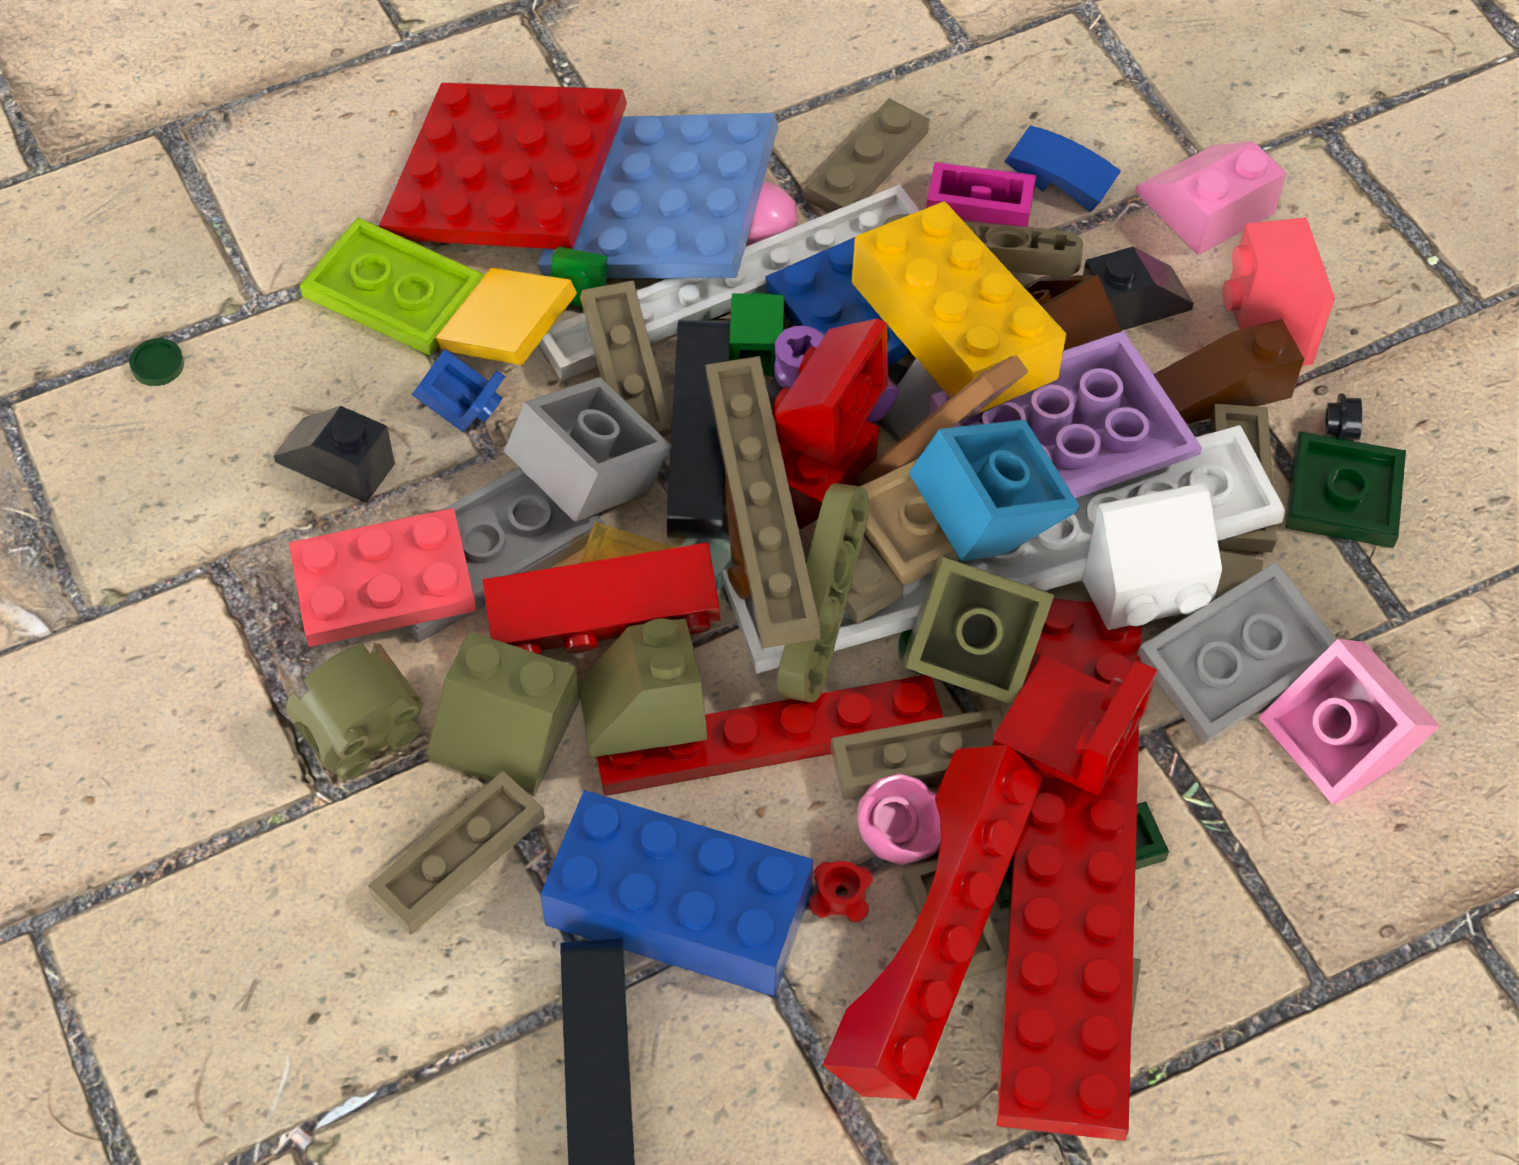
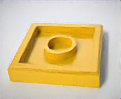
[435,268,577,365]

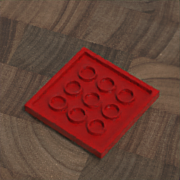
[379,82,627,249]

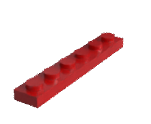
[596,675,944,796]

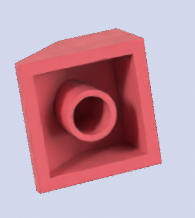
[1223,217,1335,366]

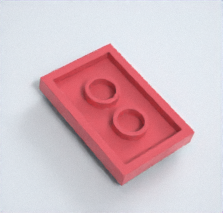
[289,508,477,647]

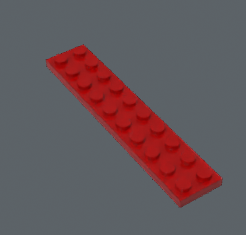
[996,598,1142,1141]

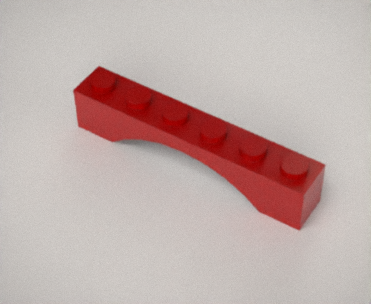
[823,745,1043,1100]

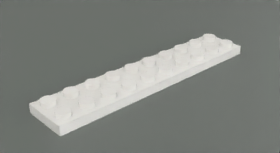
[722,425,1285,674]

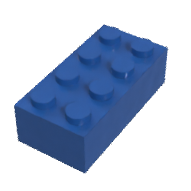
[540,790,814,997]

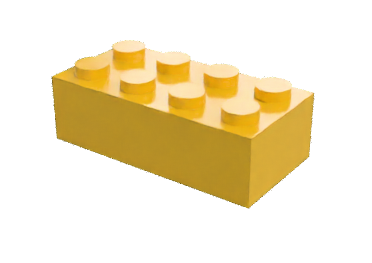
[852,201,1066,415]

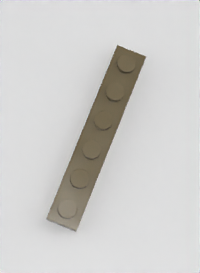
[705,356,821,649]

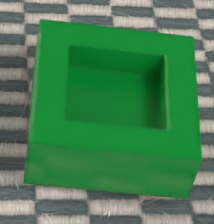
[551,246,608,308]

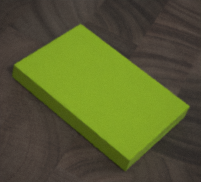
[299,217,485,356]

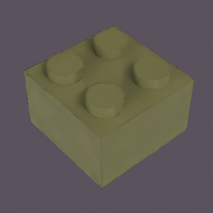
[901,555,1054,704]

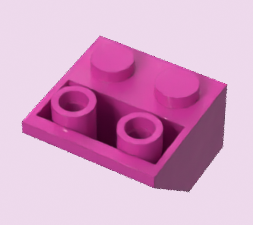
[926,162,1037,227]

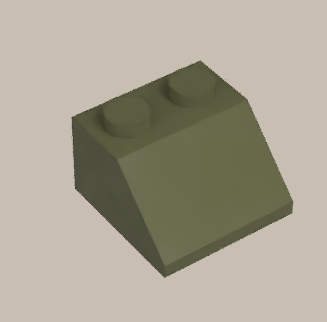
[578,618,707,758]
[427,631,580,796]

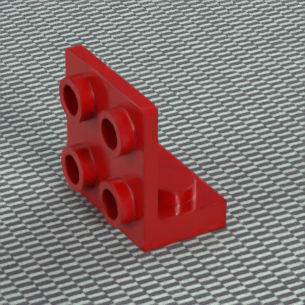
[992,656,1157,796]

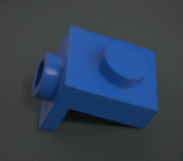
[411,349,506,433]

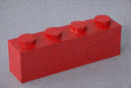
[482,542,721,655]

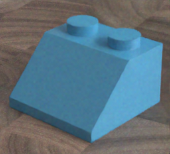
[909,420,1080,562]

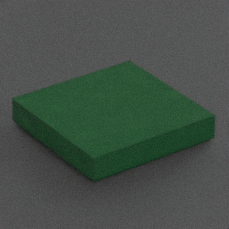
[1285,431,1406,548]

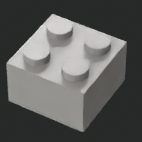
[503,377,672,522]

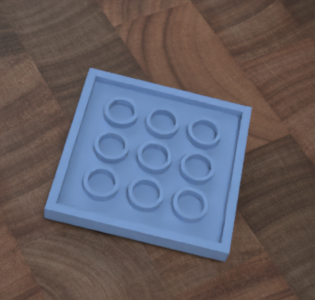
[538,113,778,278]

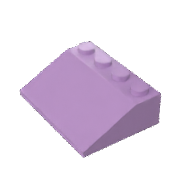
[929,331,1202,498]

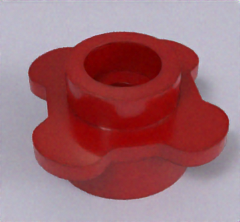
[809,861,873,923]

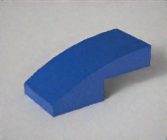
[1004,125,1121,212]

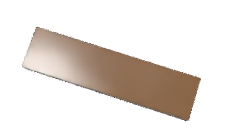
[857,356,1029,486]

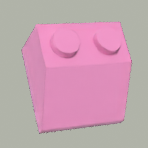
[1135,141,1287,255]
[1258,639,1440,804]

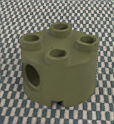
[285,643,423,781]

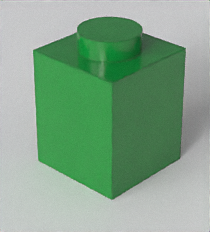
[729,293,784,377]

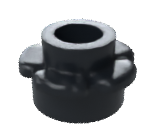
[1325,393,1362,440]

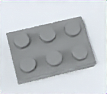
[1137,562,1337,745]

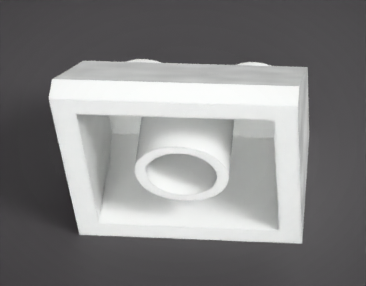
[1082,483,1222,630]

